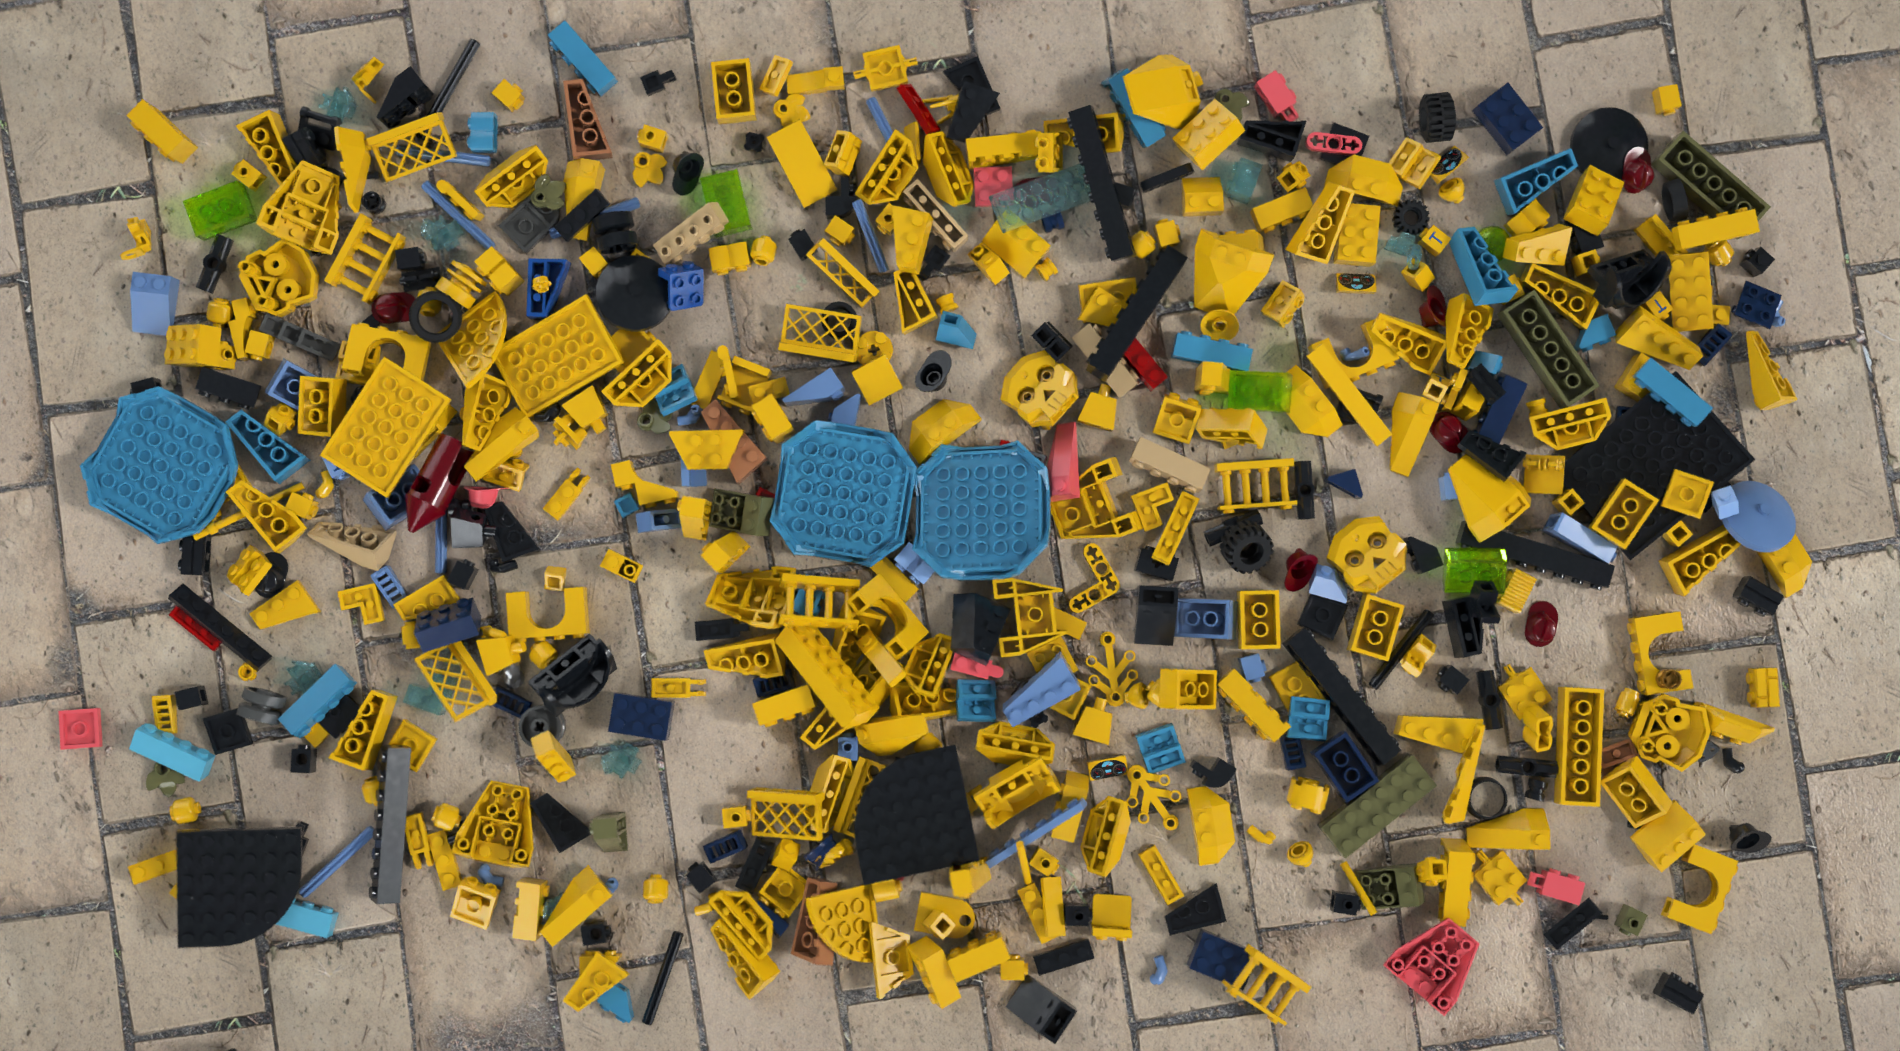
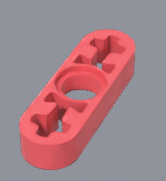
[1305,132,1362,156]

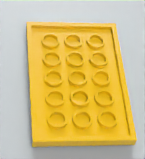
[494,294,625,418]
[320,357,452,498]

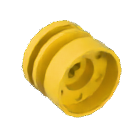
[435,260,487,310]

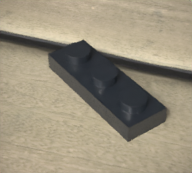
[554,189,610,242]
[1543,897,1603,950]
[1033,939,1095,976]

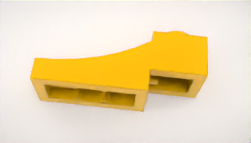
[787,66,845,96]
[228,297,258,361]
[856,630,907,688]

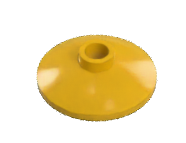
[1200,309,1239,341]

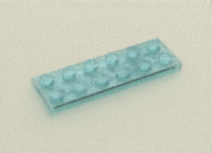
[989,164,1091,233]

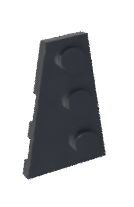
[943,56,1001,117]
[946,81,1000,143]
[1457,430,1527,482]
[484,501,540,562]
[530,793,590,853]
[1165,883,1227,936]

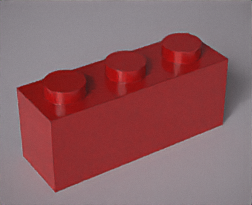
[1123,338,1168,391]

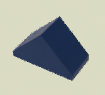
[1324,469,1363,499]

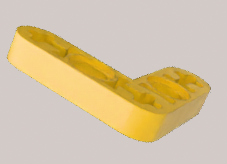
[1069,543,1120,613]

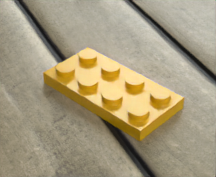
[1668,251,1714,332]

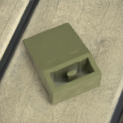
[709,488,775,536]
[1356,863,1425,910]

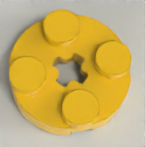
[857,331,893,365]

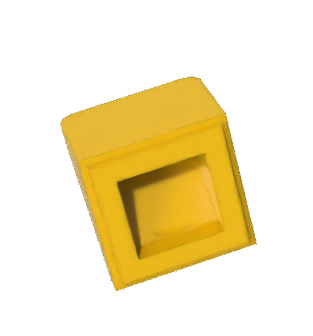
[544,566,566,592]

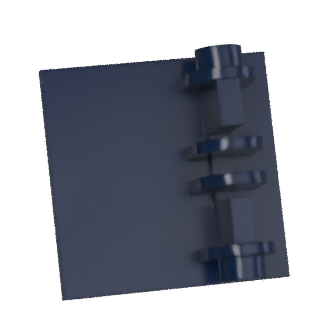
[1731,281,1782,330]

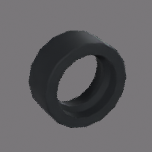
[821,301,857,339]

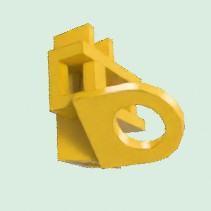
[351,57,384,104]
[120,217,152,260]

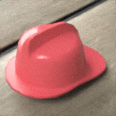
[463,486,509,509]

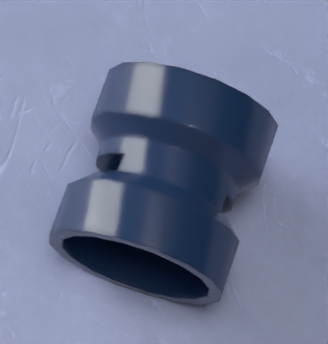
[1041,210,1065,233]

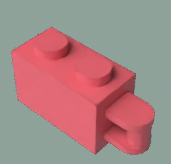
[1254,70,1299,122]
[950,652,1004,680]
[1527,868,1585,905]

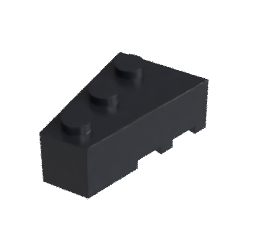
[1237,121,1306,162]

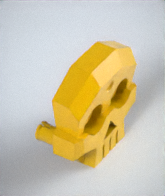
[238,239,320,318]
[1000,350,1079,430]
[1326,516,1407,595]
[1627,693,1711,772]

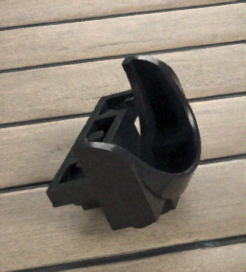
[1587,249,1671,310]
[528,633,617,717]

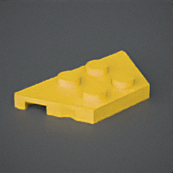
[669,429,744,470]
[869,922,914,999]

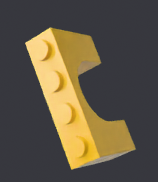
[1307,319,1400,390]
[342,322,432,381]
[846,573,929,661]
[506,587,590,642]
[1627,611,1693,695]
[1661,844,1738,935]

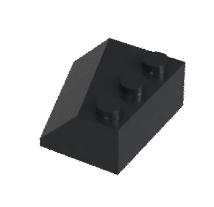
[951,593,1011,666]

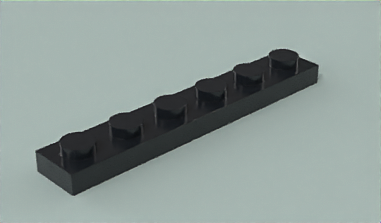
[168,584,272,672]

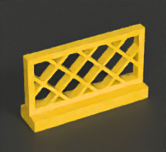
[366,112,458,182]
[778,304,862,362]
[414,641,497,723]
[833,756,887,838]
[747,787,825,841]

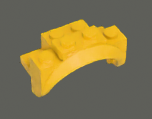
[973,756,1061,829]

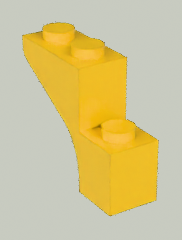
[611,460,680,509]

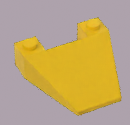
[1051,457,1143,539]

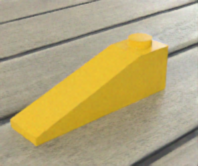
[1043,112,1124,153]
[334,126,373,213]
[563,158,605,241]
[1446,293,1494,369]
[1370,312,1446,376]
[462,373,512,451]
[1390,392,1439,477]
[464,407,539,482]
[832,603,886,670]
[704,632,786,678]
[890,682,956,721]
[854,713,929,756]
[1466,808,1550,850]
[540,865,614,947]
[710,918,781,1000]

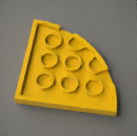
[438,291,507,389]
[805,884,878,963]

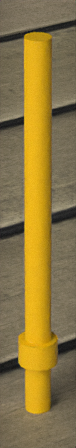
[193,482,305,540]

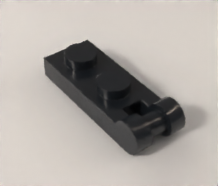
[735,836,775,894]

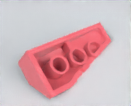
[1047,422,1080,502]

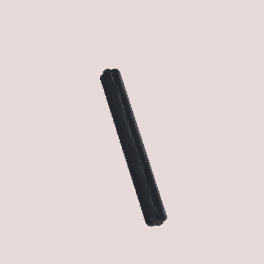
[1369,610,1434,690]
[642,931,684,1025]

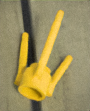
[922,94,959,125]

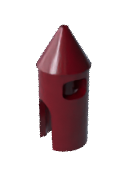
[405,433,475,533]

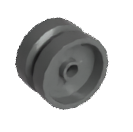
[236,686,287,725]
[518,705,566,747]

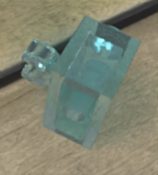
[1225,157,1263,204]

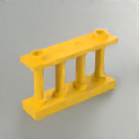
[324,213,406,305]
[1214,458,1297,514]
[778,573,860,632]
[1222,944,1312,1026]

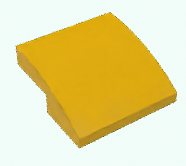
[1389,137,1441,189]
[335,340,381,385]

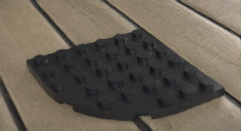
[855,744,980,885]
[176,827,302,948]

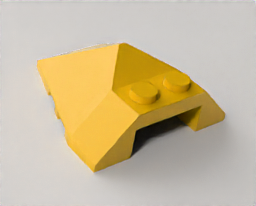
[256,160,340,255]
[1194,228,1275,315]
[705,566,796,629]

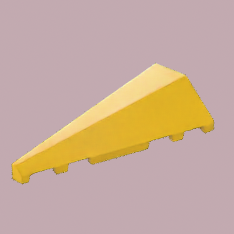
[1442,723,1485,824]

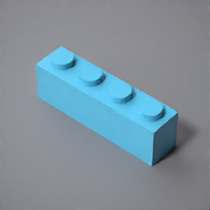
[129,723,216,782]
[276,898,339,938]

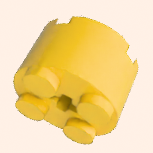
[1286,776,1330,814]

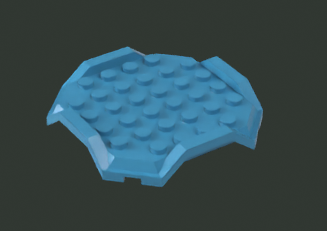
[80,386,238,544]
[770,420,917,567]
[912,440,1051,581]

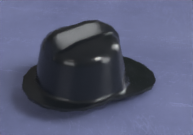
[672,151,704,196]
[915,350,952,392]
[255,552,288,598]
[1729,823,1772,853]

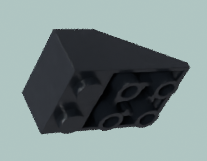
[377,66,434,129]
[1134,585,1178,646]
[1006,975,1077,1044]

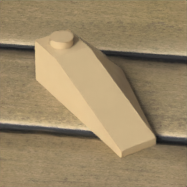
[308,522,397,571]

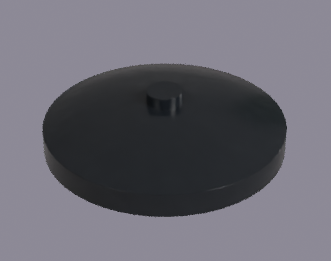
[1570,107,1649,180]
[596,255,670,332]

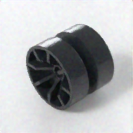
[592,211,639,254]

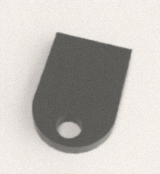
[499,195,560,254]

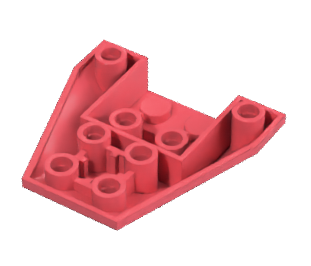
[1383,918,1480,1016]

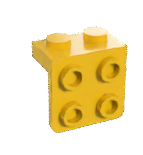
[1091,894,1132,941]

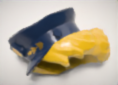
[803,833,855,871]

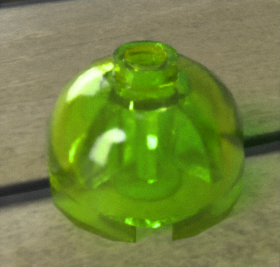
[1478,225,1510,263]

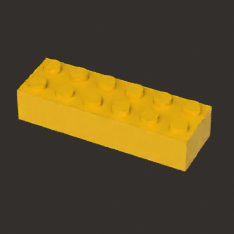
[774,626,880,729]
[1554,686,1604,807]

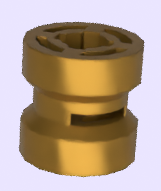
[1655,669,1682,689]

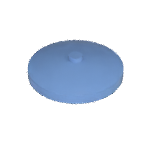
[1721,481,1796,552]

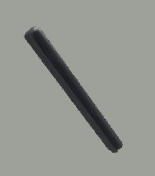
[416,38,480,141]

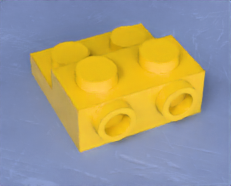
[1035,132,1063,172]
[1153,392,1202,444]
[226,545,272,597]
[757,867,807,919]
[450,876,501,930]

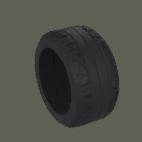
[409,291,462,343]

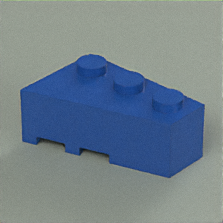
[526,258,571,320]

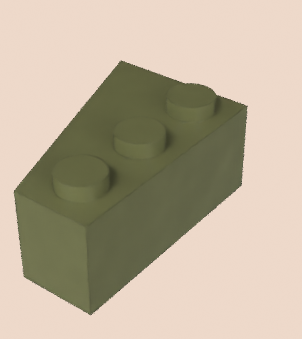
[589,812,628,853]

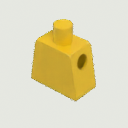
[1450,381,1485,421]
[1077,384,1117,432]
[562,385,608,434]
[1072,697,1112,745]

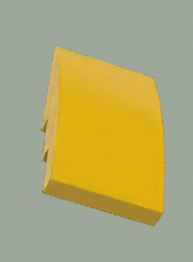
[766,119,837,208]

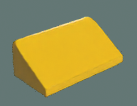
[904,122,921,164]

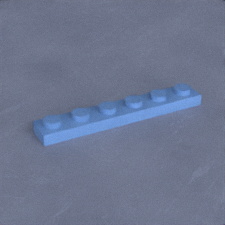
[986,798,1088,868]

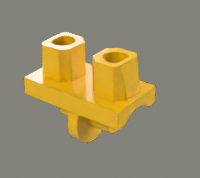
[552,413,587,450]

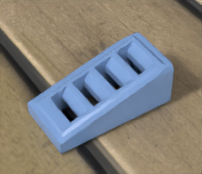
[370,566,408,609]

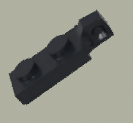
[695,618,750,641]

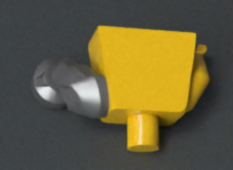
[476,625,526,689]

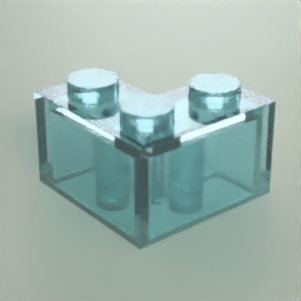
[403,673,458,715]

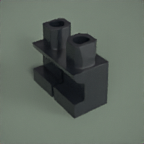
[1031,322,1073,362]

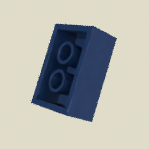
[1472,83,1544,155]
[414,597,481,653]
[608,692,675,741]
[1310,731,1379,802]
[1187,928,1251,991]

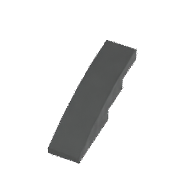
[259,312,340,362]

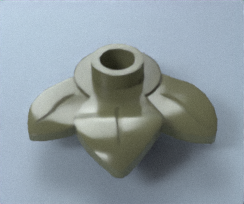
[1215,89,1250,122]
[530,174,566,210]
[637,399,673,434]
[146,762,185,797]

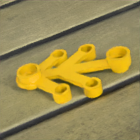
[1085,632,1138,707]
[1127,765,1181,830]

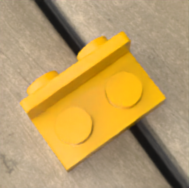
[1261,280,1305,328]
[483,458,529,492]

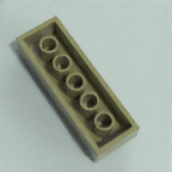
[1651,131,1771,239]
[1496,290,1600,409]
[1317,753,1437,858]

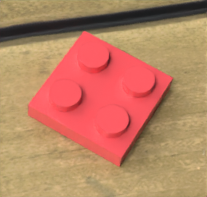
[973,166,1013,207]
[58,708,103,750]

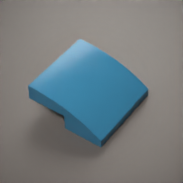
[655,364,698,416]
[956,679,997,722]
[1287,696,1330,742]
[1135,723,1186,773]

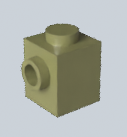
[1614,904,1648,937]

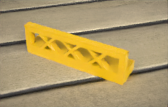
[1634,214,1689,257]
[806,238,880,308]

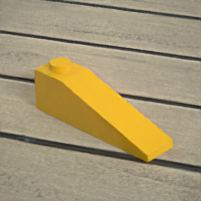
[1746,331,1798,410]
[226,480,307,553]

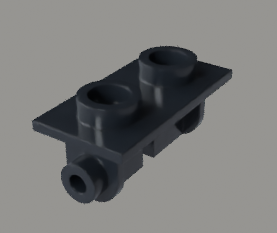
[399,267,441,292]
[1466,363,1507,405]

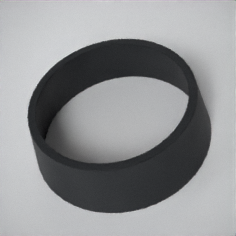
[1662,178,1688,221]
[1467,777,1508,819]

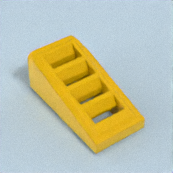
[152,695,177,734]

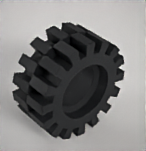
[1392,199,1430,236]

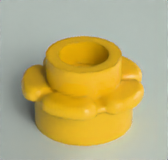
[532,276,552,293]
[238,662,257,681]

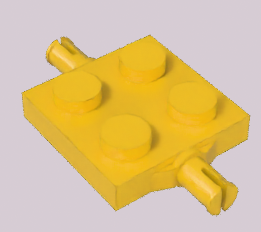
[853,45,918,92]
[1497,663,1553,720]
[1473,849,1528,906]

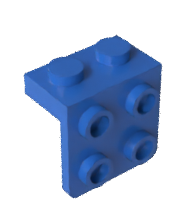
[658,261,704,311]

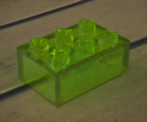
[700,169,753,238]
[183,180,257,241]
[1228,370,1293,413]
[1442,548,1507,594]

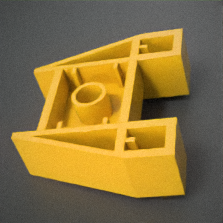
[992,578,1068,657]

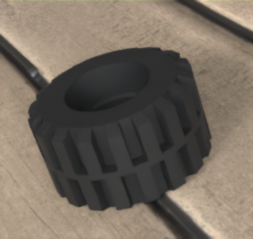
[1419,92,1456,143]
[1220,520,1274,574]

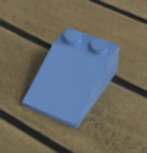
[130,272,180,336]
[265,358,318,410]
[782,367,845,407]
[363,464,420,531]
[1174,598,1238,640]

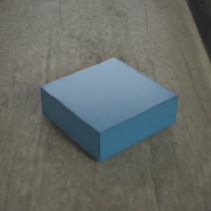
[614,492,640,518]

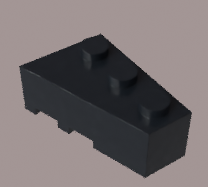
[195,367,262,410]
[1442,595,1484,658]

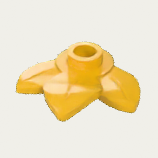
[773,94,810,127]
[632,152,667,188]

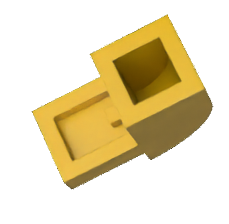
[1399,634,1437,678]

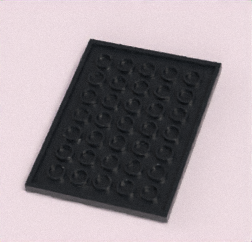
[1564,371,1756,560]

